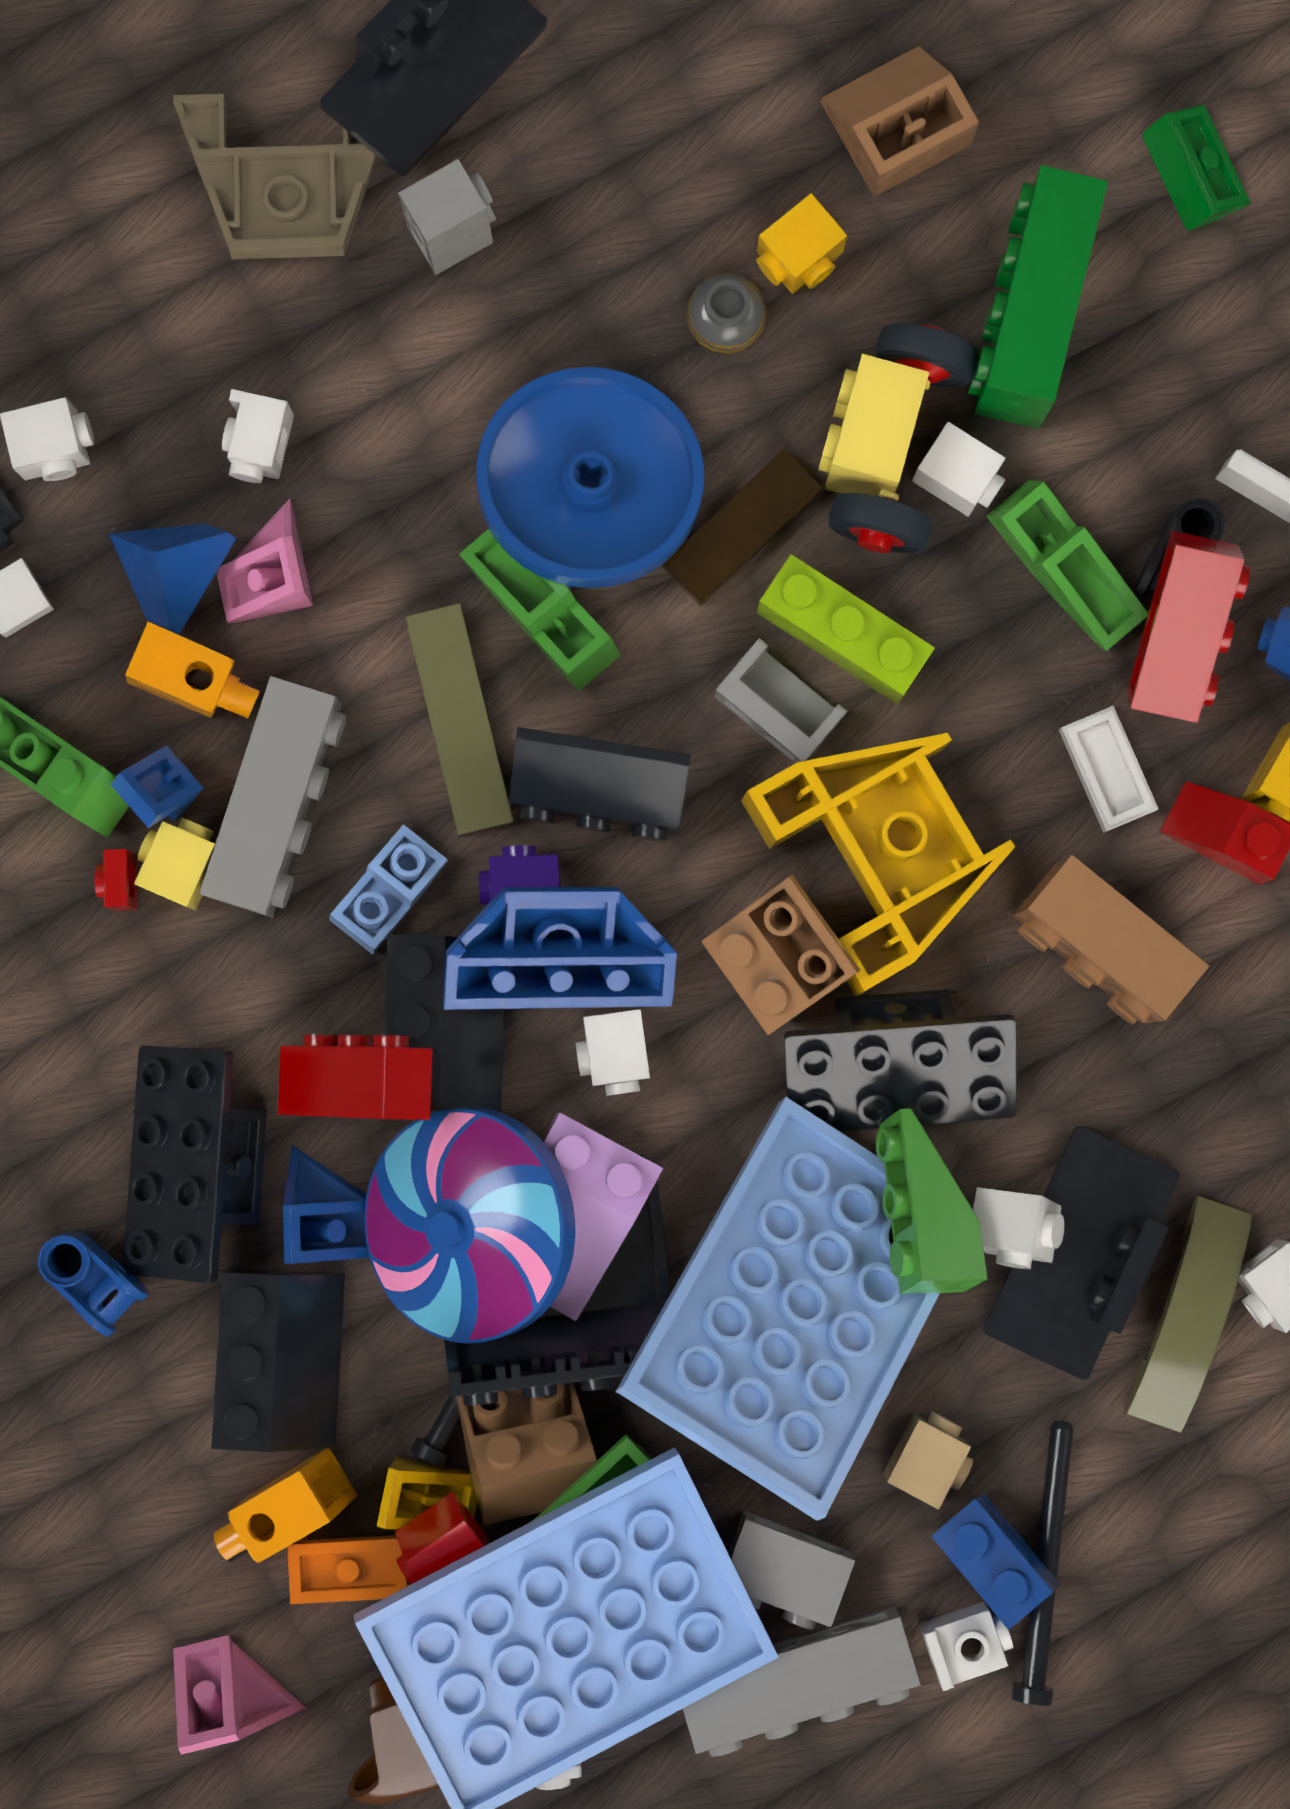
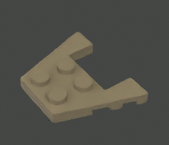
[173,93,377,259]

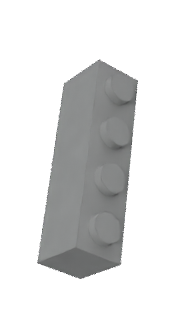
[199,676,346,918]
[683,1606,921,1757]

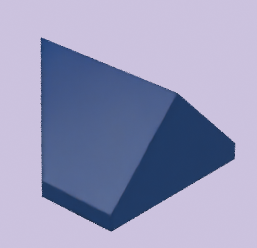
[109,523,237,635]
[283,1145,369,1264]

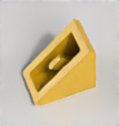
[377,1456,478,1529]

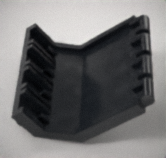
[444,1154,671,1406]

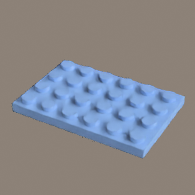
[616,1097,940,1521]
[354,1447,778,1809]

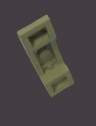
[1125,1196,1252,1433]

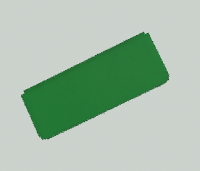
[1142,104,1251,231]

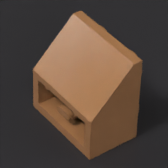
[820,46,979,197]
[701,875,860,1035]
[457,1382,597,1525]

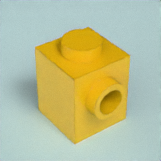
[756,193,847,294]

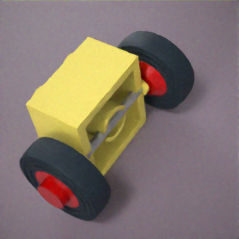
[818,323,978,553]

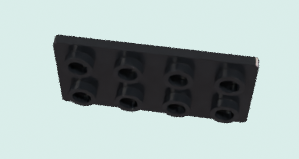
[320,0,547,176]
[784,989,1016,1131]
[123,1046,267,1283]
[983,1126,1180,1380]

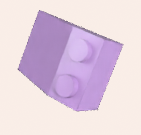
[542,1113,663,1321]

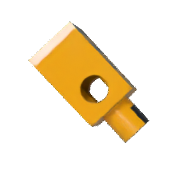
[125,622,262,719]
[214,1448,358,1563]

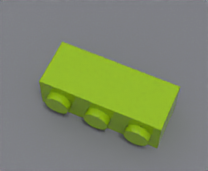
[757,554,935,705]

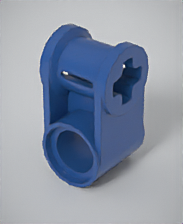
[37,1230,149,1337]

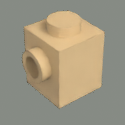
[882,1411,973,1510]

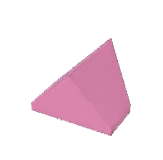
[216,499,313,623]
[173,1635,307,1755]

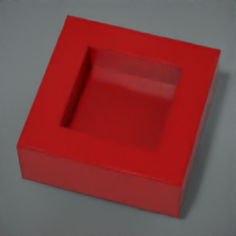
[94,849,138,911]

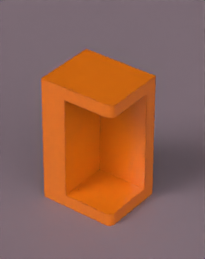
[287,1534,410,1604]

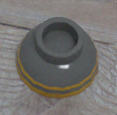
[686,273,767,354]

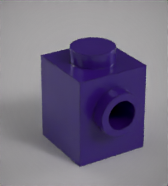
[479,845,561,905]

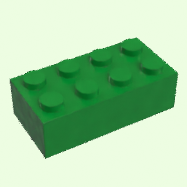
[968,165,1108,429]

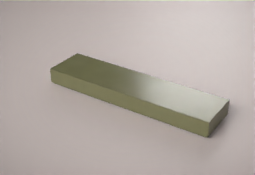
[405,603,514,837]

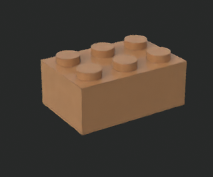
[1012,855,1209,1025]

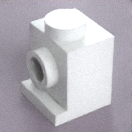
[222,389,294,483]
[919,1601,1014,1691]

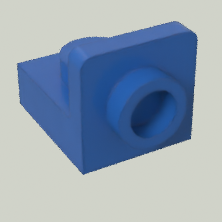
[111,745,203,828]

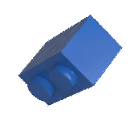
[931,1493,1060,1630]

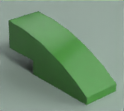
[986,480,1148,651]
[459,529,621,692]

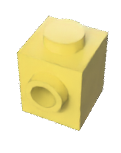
[134,818,215,911]

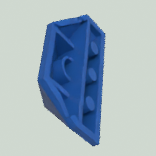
[443,887,677,1010]

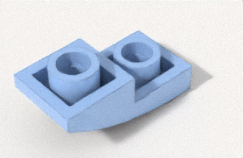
[329,824,448,955]

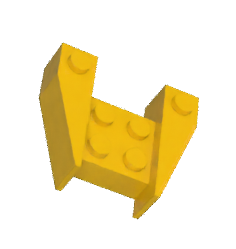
[741,733,1015,996]

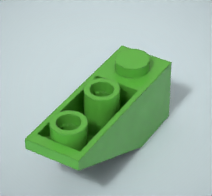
[0,697,129,838]
[876,1109,987,1294]

